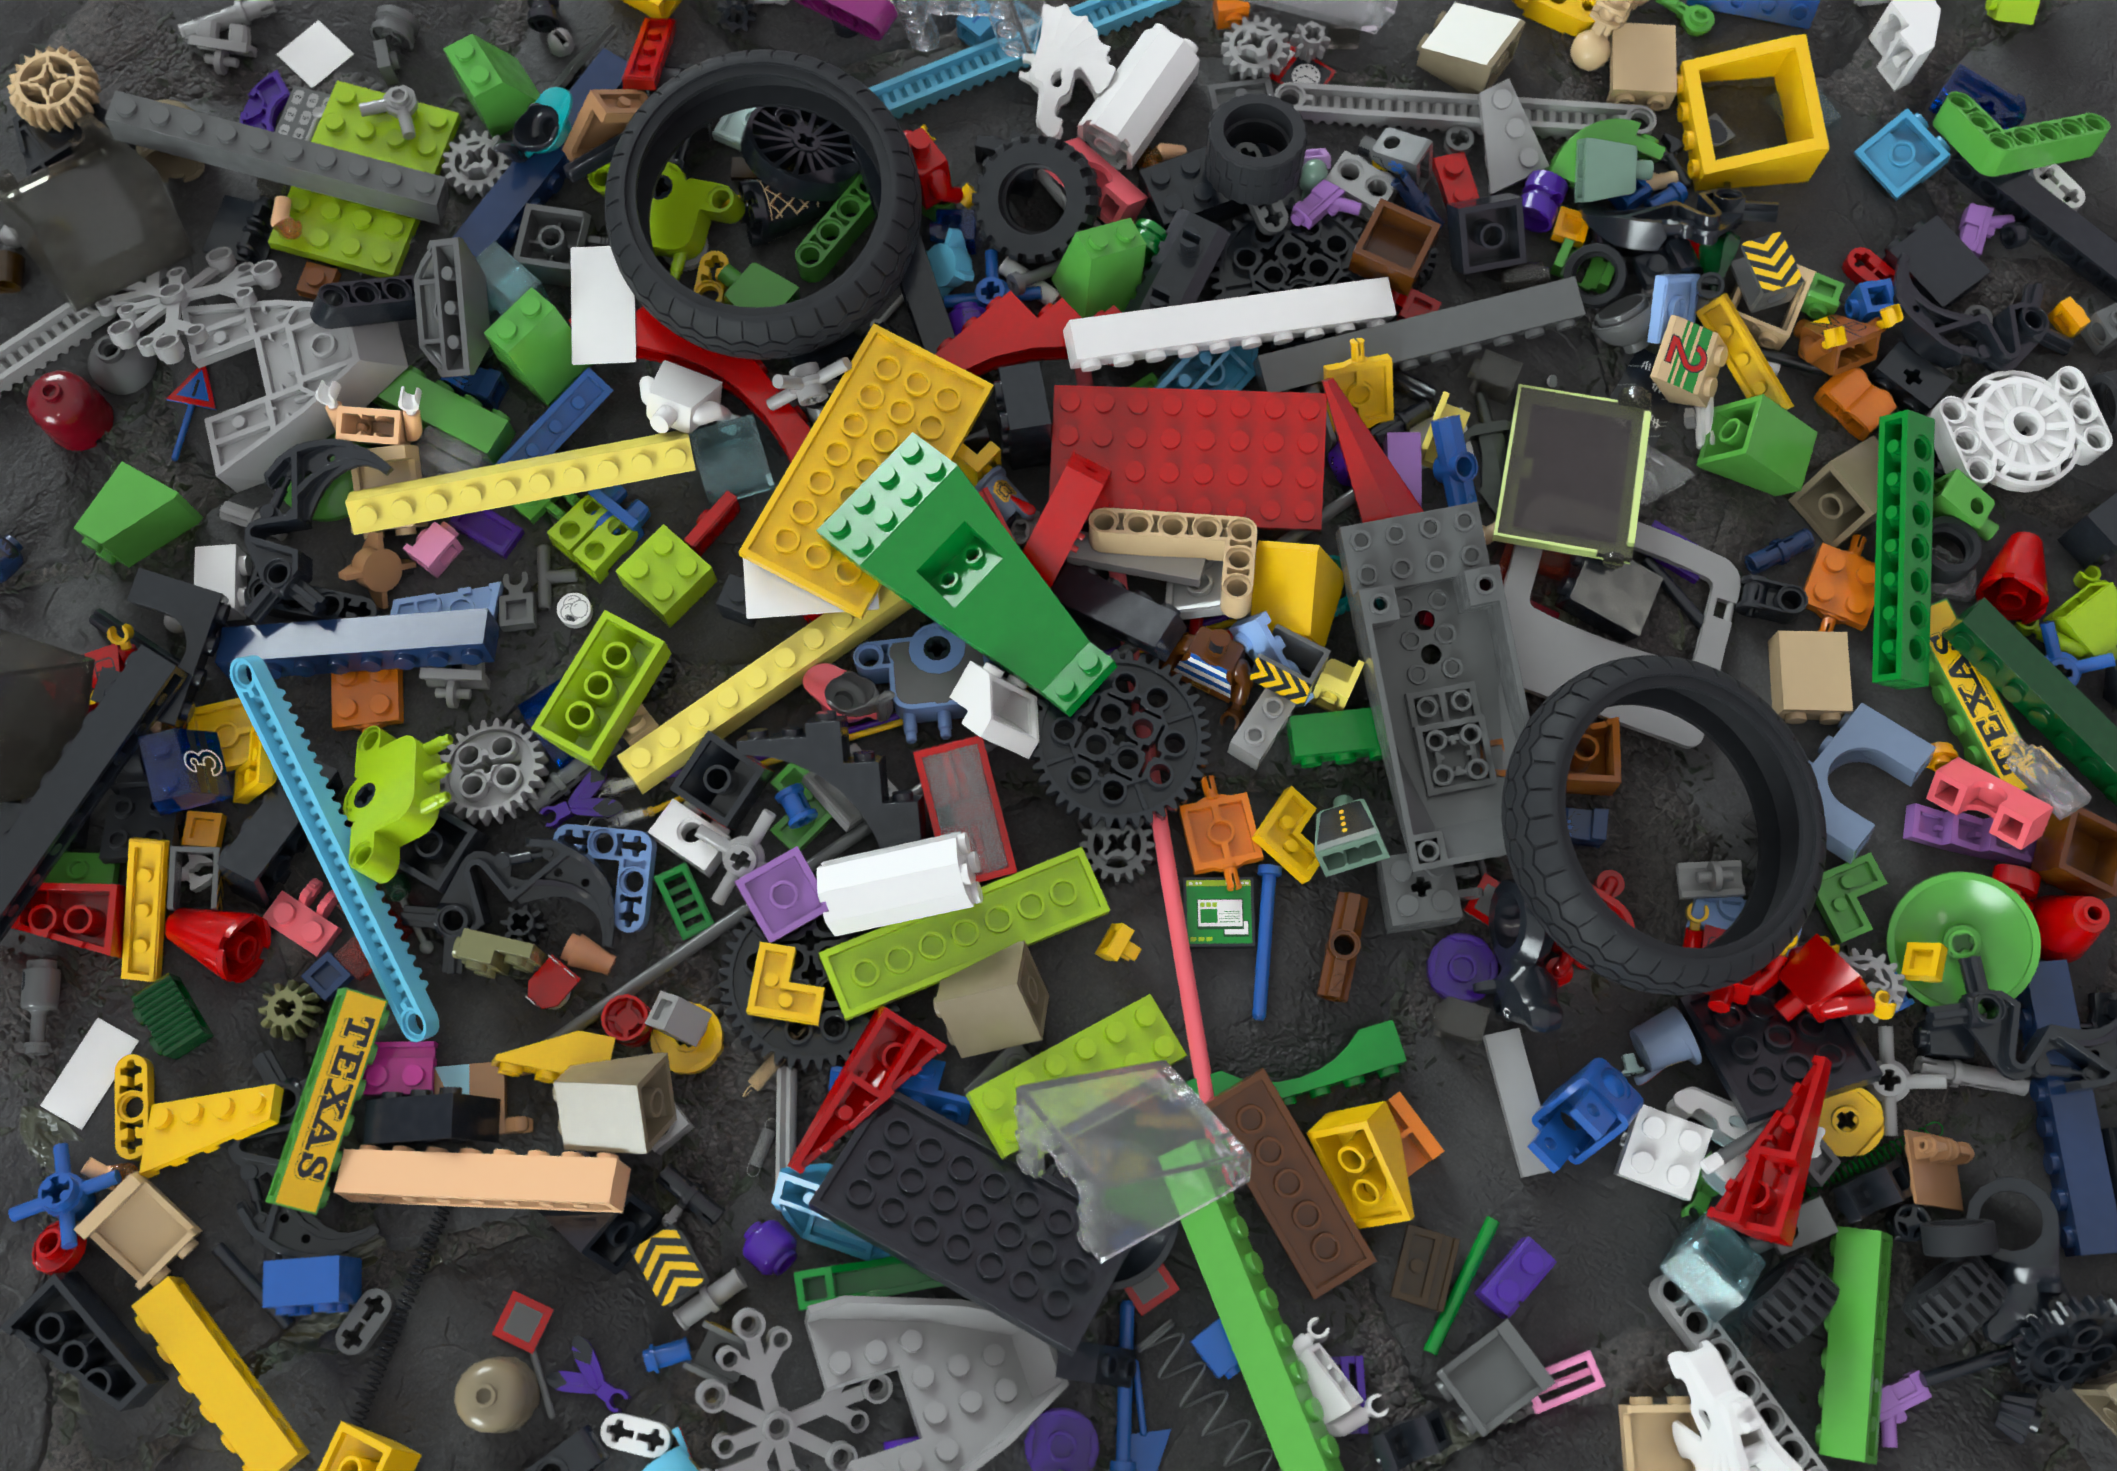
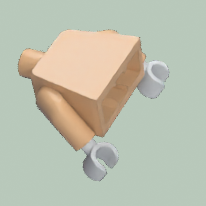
[315,380,423,447]

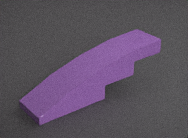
[1903,803,2037,867]

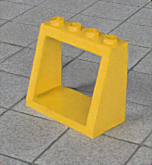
[1676,34,1830,191]

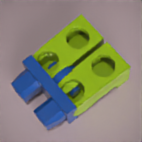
[547,485,651,584]

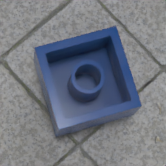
[262,1255,362,1316]

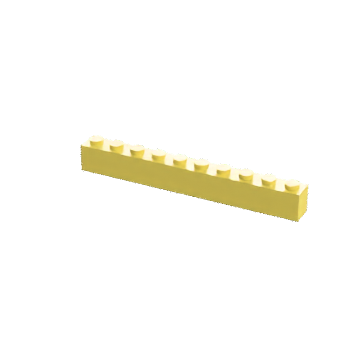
[345,430,696,535]
[617,585,914,794]

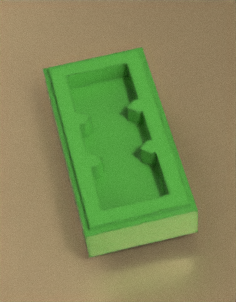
[43,852,120,884]

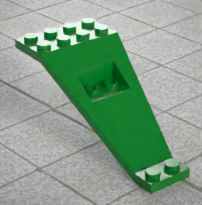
[816,432,1118,717]

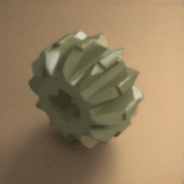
[258,980,324,1042]

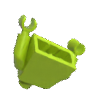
[2014,565,2117,669]

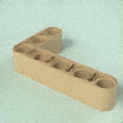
[1088,508,1257,619]

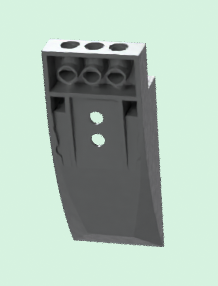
[1335,502,1530,872]

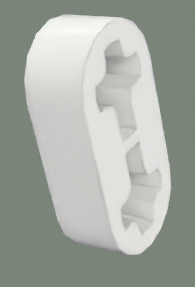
[2028,164,2085,211]
[600,1413,673,1458]

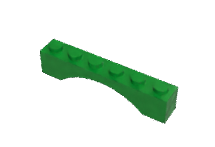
[1185,1020,1407,1127]
[794,1257,945,1311]

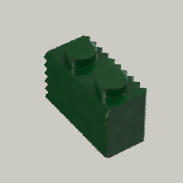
[131,973,214,1060]

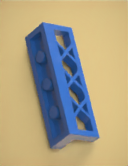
[494,367,614,465]

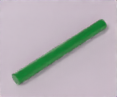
[1423,1216,1500,1357]

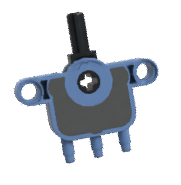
[853,614,1004,744]

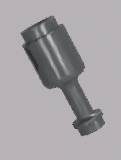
[20,959,61,1056]

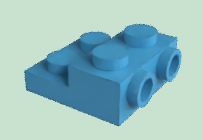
[1854,108,1951,201]

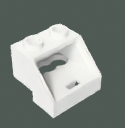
[1868,0,1941,91]
[950,661,1039,759]

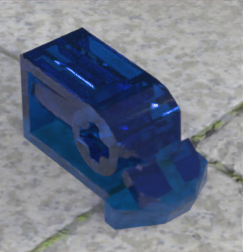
[1928,64,2027,129]

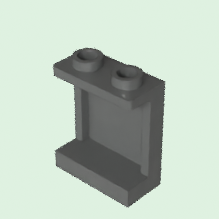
[1435,1319,1556,1437]

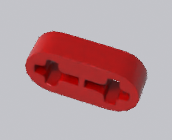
[1842,247,1895,287]

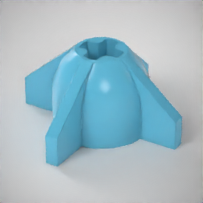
[925,228,974,300]

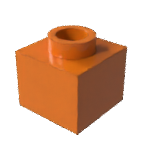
[1212,0,1250,30]

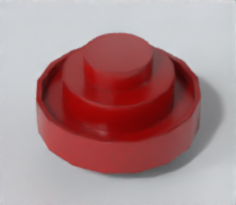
[32,1221,87,1276]

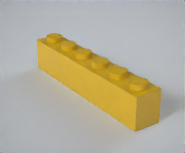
[131,1276,310,1471]

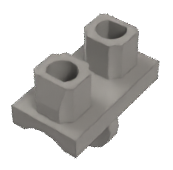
[188,18,257,75]
[419,662,491,709]
[1675,860,1746,900]

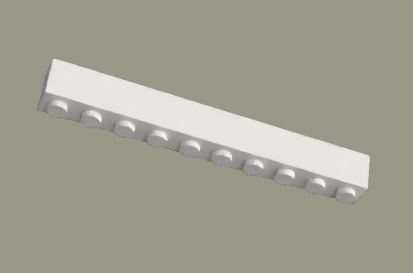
[1063,277,1396,372]

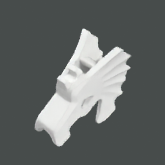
[1019,4,1116,140]
[1666,1086,1826,1196]
[1668,1340,1804,1471]

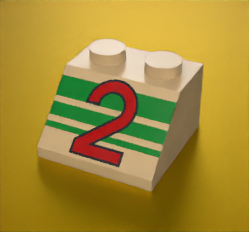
[1650,315,1728,408]

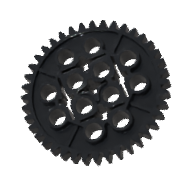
[1209,197,1368,353]
[1029,649,1211,831]
[719,915,905,1073]

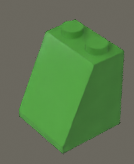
[443,34,540,138]
[1051,218,1146,318]
[484,287,593,407]
[1696,394,1818,496]
[74,461,203,568]

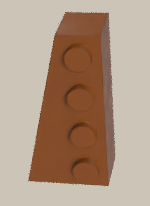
[1480,717,1622,796]

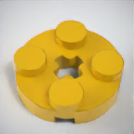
[650,1002,724,1075]
[1818,1087,1885,1157]

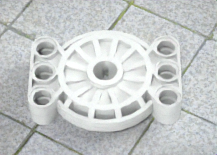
[1926,366,2113,493]

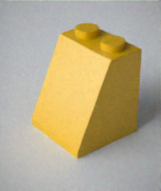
[1251,540,1345,648]

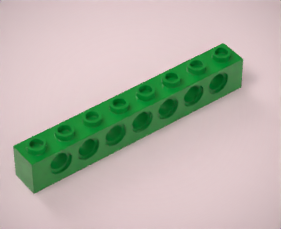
[1872,409,1935,690]

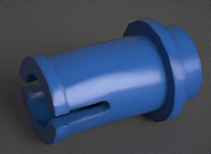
[1644,182,1688,207]
[643,1337,692,1374]

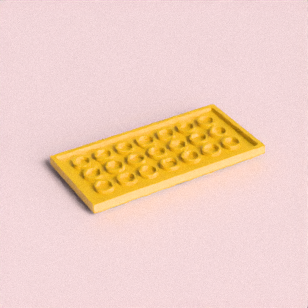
[739,324,994,620]

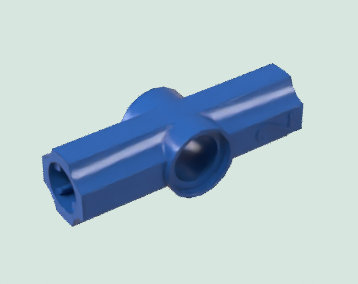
[1431,415,1478,507]

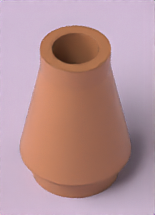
[560,933,617,976]

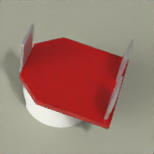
[525,954,581,1010]

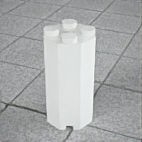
[1077,23,1200,170]
[817,832,983,936]

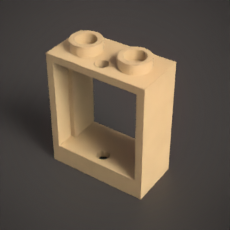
[1730,264,1816,351]

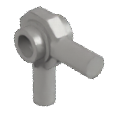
[359,85,418,140]

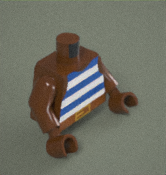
[1158,627,1254,730]

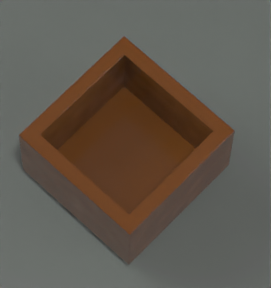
[1348,198,1441,297]
[2030,803,2117,900]

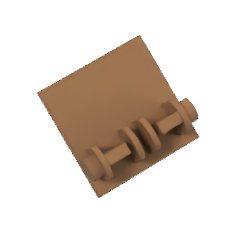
[1904,1130,1975,1211]

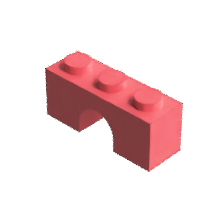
[1044,137,1148,224]
[1926,757,2054,850]

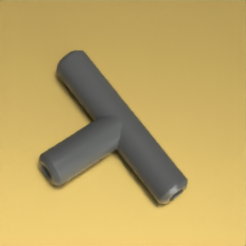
[537,544,579,611]

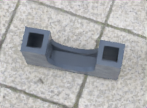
[1808,703,1936,864]

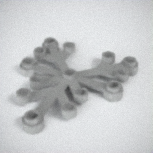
[92,247,282,364]
[695,1308,893,1471]

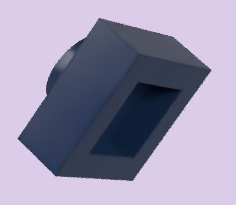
[301,951,355,1003]

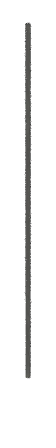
[542,489,1356,1041]

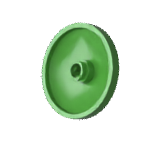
[1886,871,2041,1014]

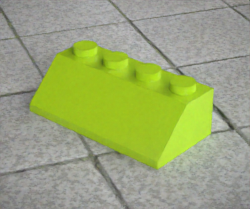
[531,610,672,771]

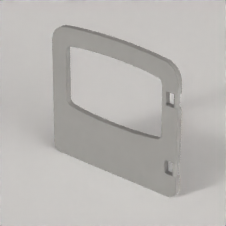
[1503,496,1741,749]

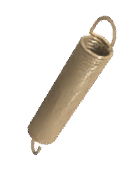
[743,1027,806,1097]

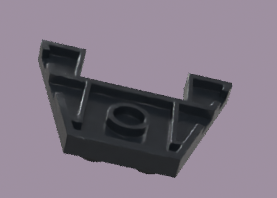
[12,101,136,209]

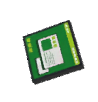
[1182,877,1256,949]

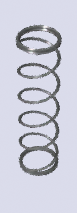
[1135,1319,1282,1471]

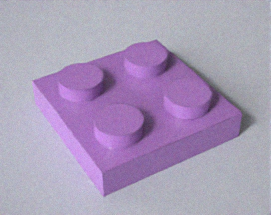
[734,846,829,943]

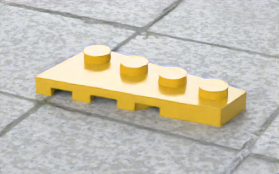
[139,1084,284,1179]

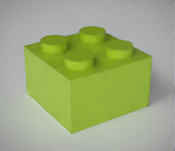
[615,524,718,628]

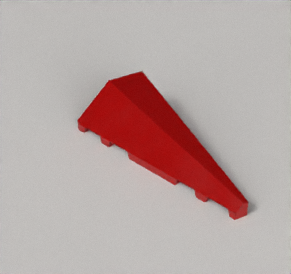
[1322,377,1424,523]
[787,1006,947,1174]
[1706,1055,1832,1247]

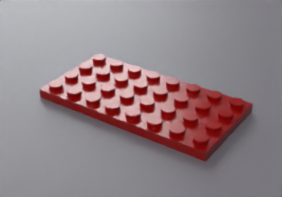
[1049,385,1327,532]

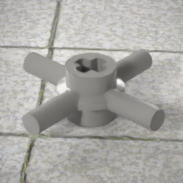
[766,357,852,411]
[694,809,776,905]
[1862,1026,1947,1136]

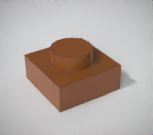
[296,261,341,299]

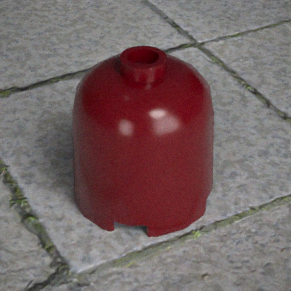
[26,370,114,451]

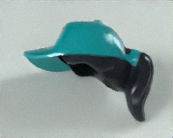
[493,87,573,163]

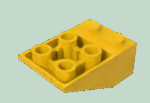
[491,1031,616,1084]

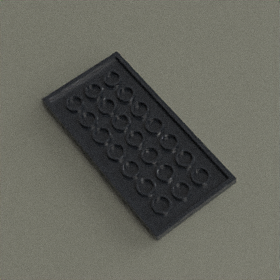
[808,1090,1143,1357]

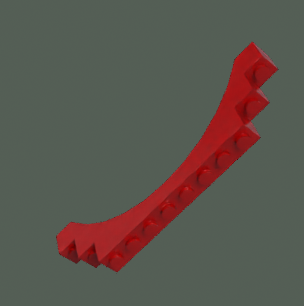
[935,291,1122,376]
[568,306,824,624]

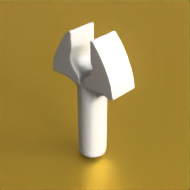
[167,854,213,893]

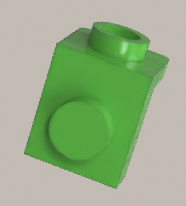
[1800,272,1845,320]

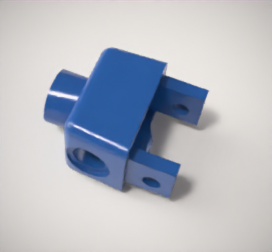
[1527,1057,1644,1174]

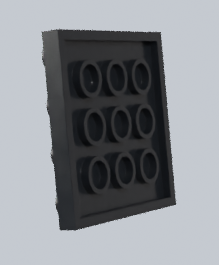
[1678,979,1883,1125]

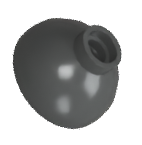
[1591,293,1653,354]
[88,334,157,395]

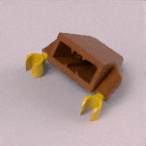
[1794,304,1904,376]

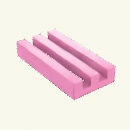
[1531,1350,1606,1414]

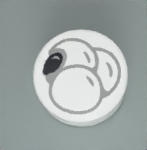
[557,593,593,628]

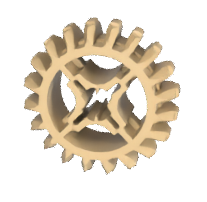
[7,46,101,133]

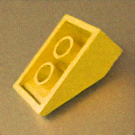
[1307,1101,1414,1229]

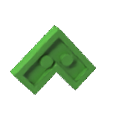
[770,762,834,851]
[1815,852,1887,945]

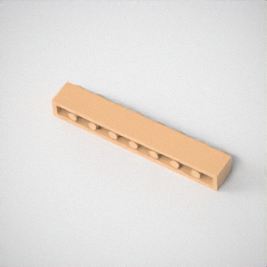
[334,1145,631,1213]

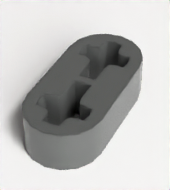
[335,1289,397,1355]

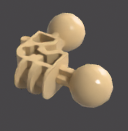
[1570,0,1649,71]

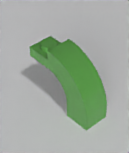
[1547,118,1666,189]

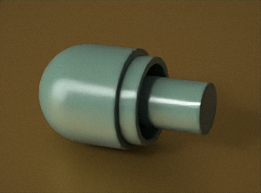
[1299,159,1328,201]

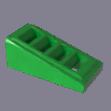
[654,862,714,941]

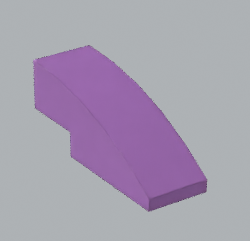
[1383,432,1422,506]

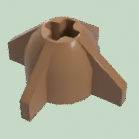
[338,531,416,609]

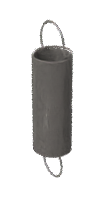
[747,1118,776,1177]

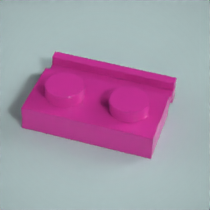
[362,1041,438,1096]

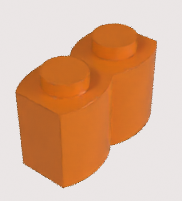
[1813,367,1897,441]

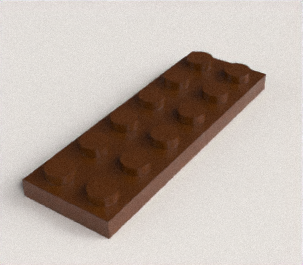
[1200,1068,1377,1300]

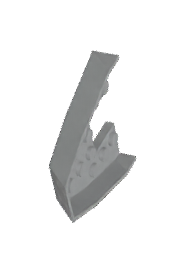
[181,300,409,493]
[804,1296,1069,1471]

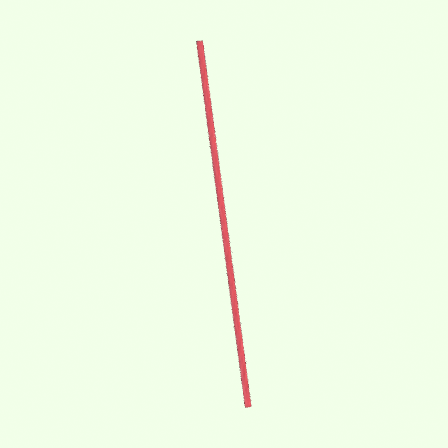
[1074,368,1231,1186]

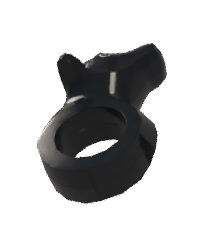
[1472,879,1563,1033]
[1957,1176,2072,1346]

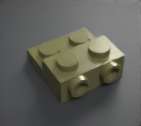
[452,928,549,979]

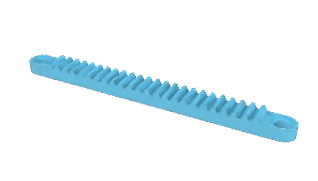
[869,0,1182,119]
[230,655,439,1042]

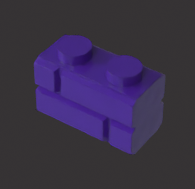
[1474,1236,1557,1319]

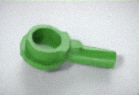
[1655,0,1715,36]

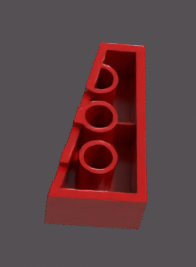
[11,883,126,958]

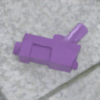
[1290,179,1362,230]
[1959,203,2015,258]
[1880,1370,1932,1448]

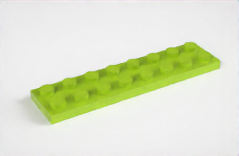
[819,847,1110,1021]

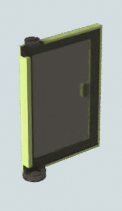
[1492,384,1652,569]

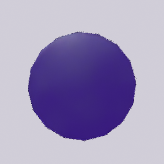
[1426,933,1498,1004]
[1025,1407,1099,1471]

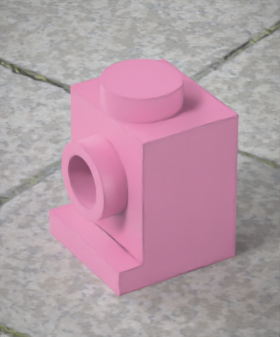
[403,521,464,579]

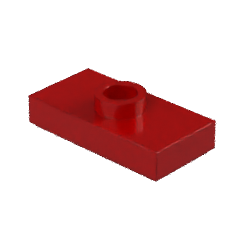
[684,490,741,557]

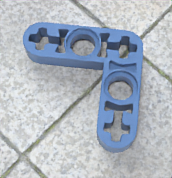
[553,824,657,933]

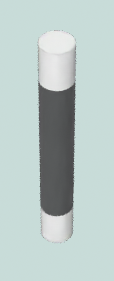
[1700,1117,1772,1174]

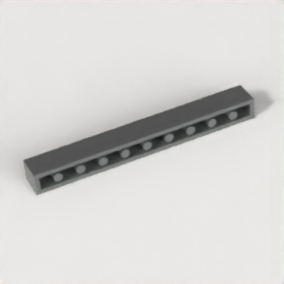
[105,90,450,225]
[1253,276,1585,392]

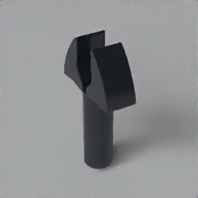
[1654,133,1693,189]

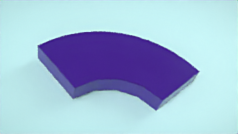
[240,70,290,132]

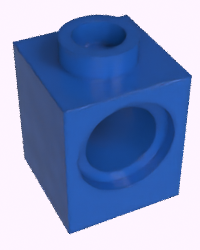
[1189,1318,1241,1380]

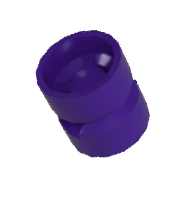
[1520,170,1568,233]

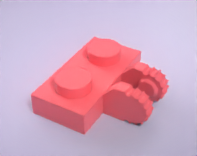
[263,878,342,958]

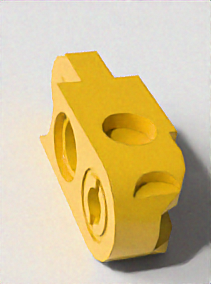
[1513,0,1597,37]

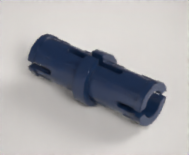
[1391,171,1445,229]
[1744,528,1815,575]

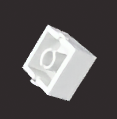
[1613,1104,1713,1200]

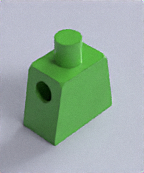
[717,262,800,308]
[1933,469,1999,542]

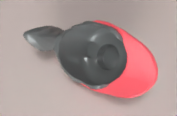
[802,663,895,723]

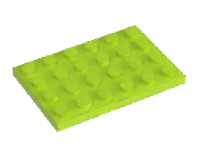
[268,81,461,278]

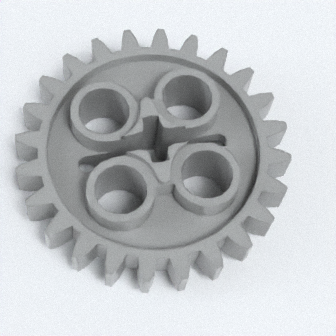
[440,718,549,826]

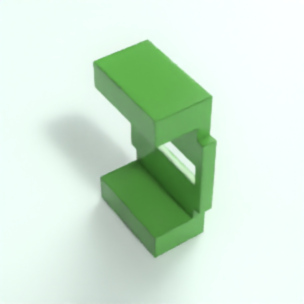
[1550,237,1615,294]

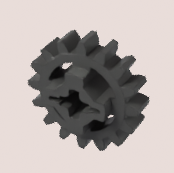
[1079,817,1155,885]

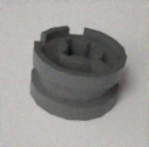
[369,4,421,53]

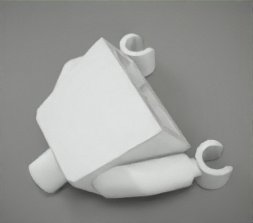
[639,360,741,433]
[1292,1317,1389,1437]

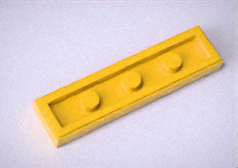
[1695,293,1794,410]
[121,837,170,982]

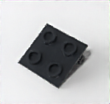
[202,195,273,265]

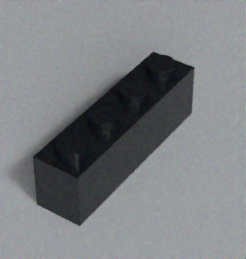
[1051,563,1187,662]

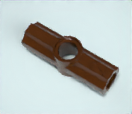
[1317,892,1368,1003]

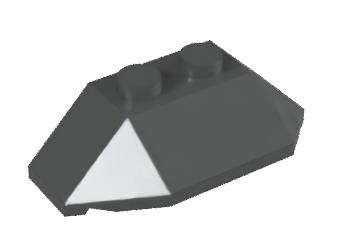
[413,237,490,378]

